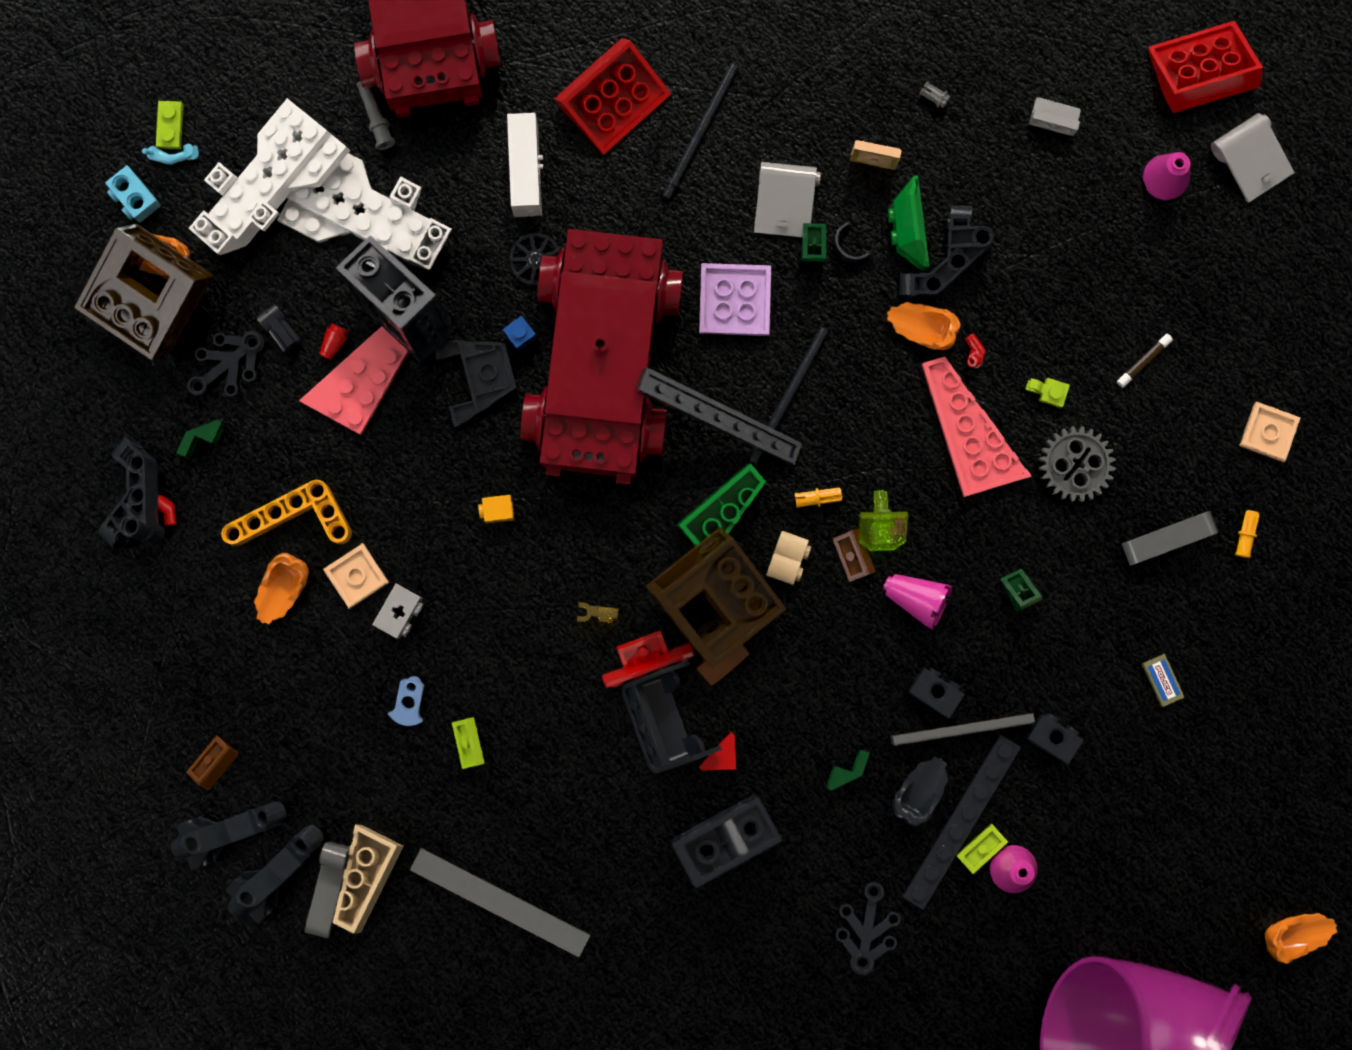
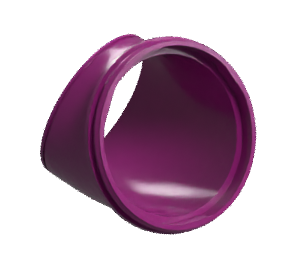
[1040,957,1252,1050]

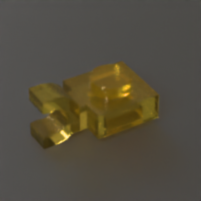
[577,602,619,623]

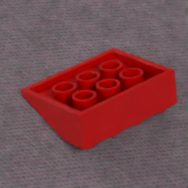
[1148,21,1263,113]
[554,38,671,155]

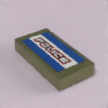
[1142,654,1184,707]

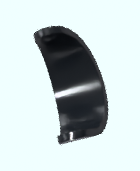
[834,221,872,263]

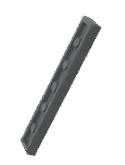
[891,714,1035,745]

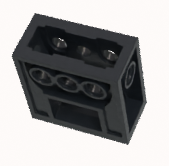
[336,235,455,364]
[672,794,782,888]

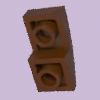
[697,644,750,686]

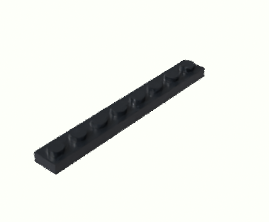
[635,368,802,465]
[902,735,1021,910]

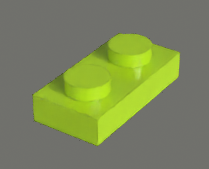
[156,101,183,149]
[452,717,484,769]
[956,824,1008,874]

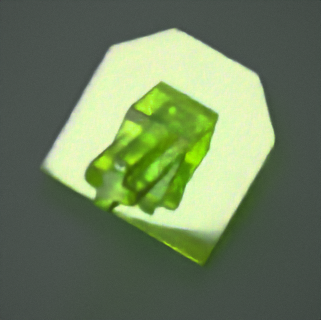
[858,490,908,551]

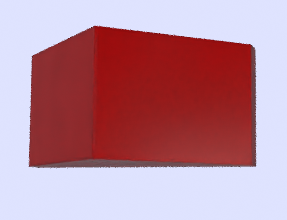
[699,732,736,771]

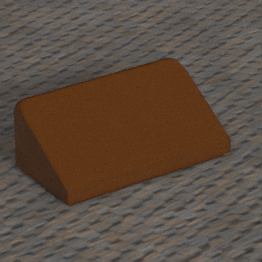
[832,529,875,582]
[187,736,239,790]

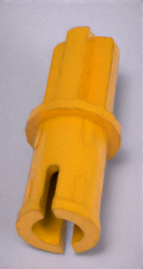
[795,488,842,508]
[1235,510,1259,558]

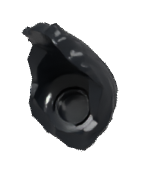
[892,757,948,827]

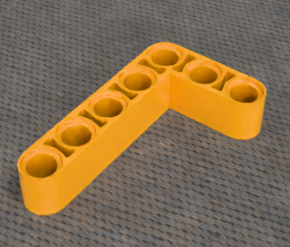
[221,480,352,546]

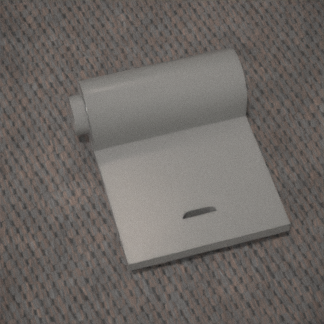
[1211,113,1294,202]
[754,162,821,237]

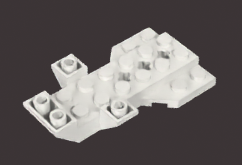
[189,99,350,255]
[277,153,452,270]

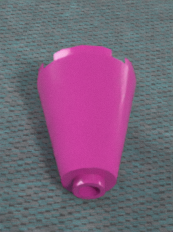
[1143,152,1190,200]
[883,574,952,629]
[990,845,1038,893]

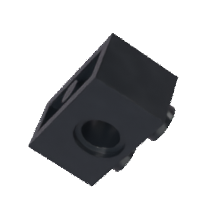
[907,667,965,718]
[1025,713,1083,764]

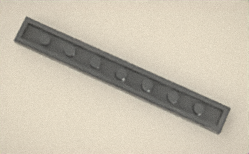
[410,848,590,957]

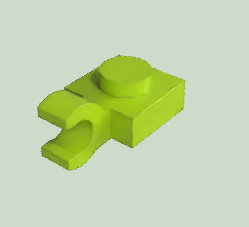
[1026,378,1070,408]

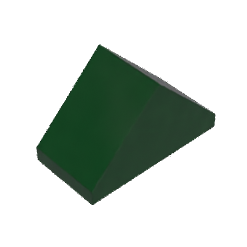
[801,223,826,262]
[1000,569,1043,611]

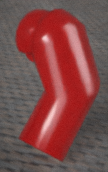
[964,333,985,368]
[158,495,176,526]

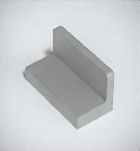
[1029,97,1081,136]

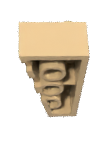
[333,825,403,933]

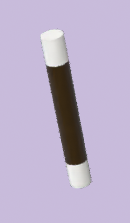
[1117,334,1173,388]

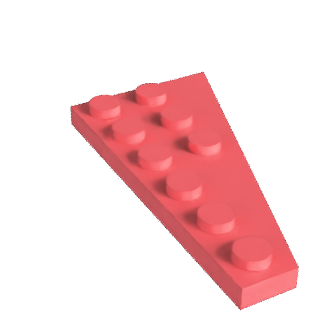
[299,327,409,435]
[922,357,1031,497]

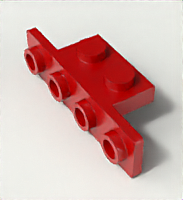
[602,631,695,688]

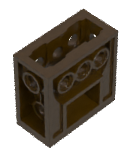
[74,224,214,360]
[646,527,786,668]

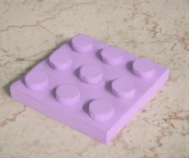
[699,263,771,336]

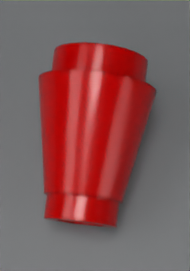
[319,323,348,360]

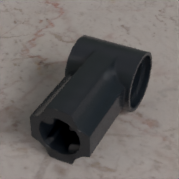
[256,304,301,353]

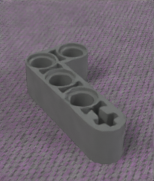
[1122,511,1219,566]
[305,842,350,939]

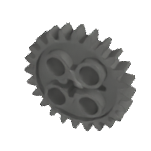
[1038,426,1116,502]

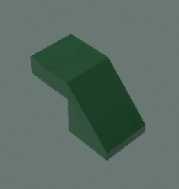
[176,420,226,459]
[826,750,869,790]

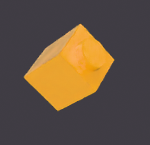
[479,495,514,524]

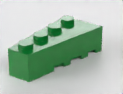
[677,464,766,546]

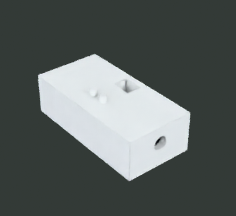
[507,113,543,217]

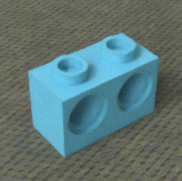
[105,165,161,223]

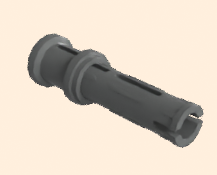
[357,81,396,150]

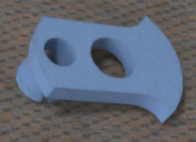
[388,676,424,726]

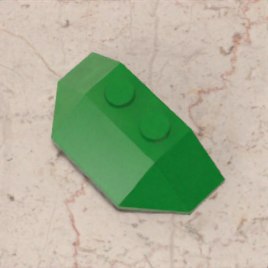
[888,176,930,272]

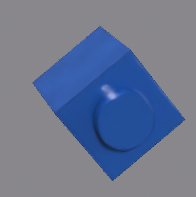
[503,316,537,353]

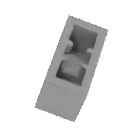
[372,584,424,639]

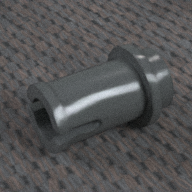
[920,82,951,108]

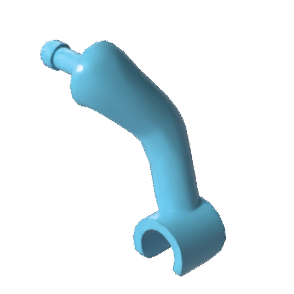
[142,144,199,165]

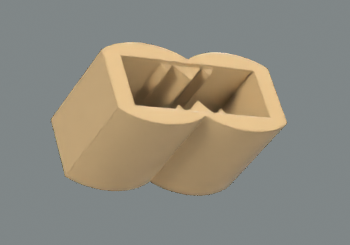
[766,531,811,585]

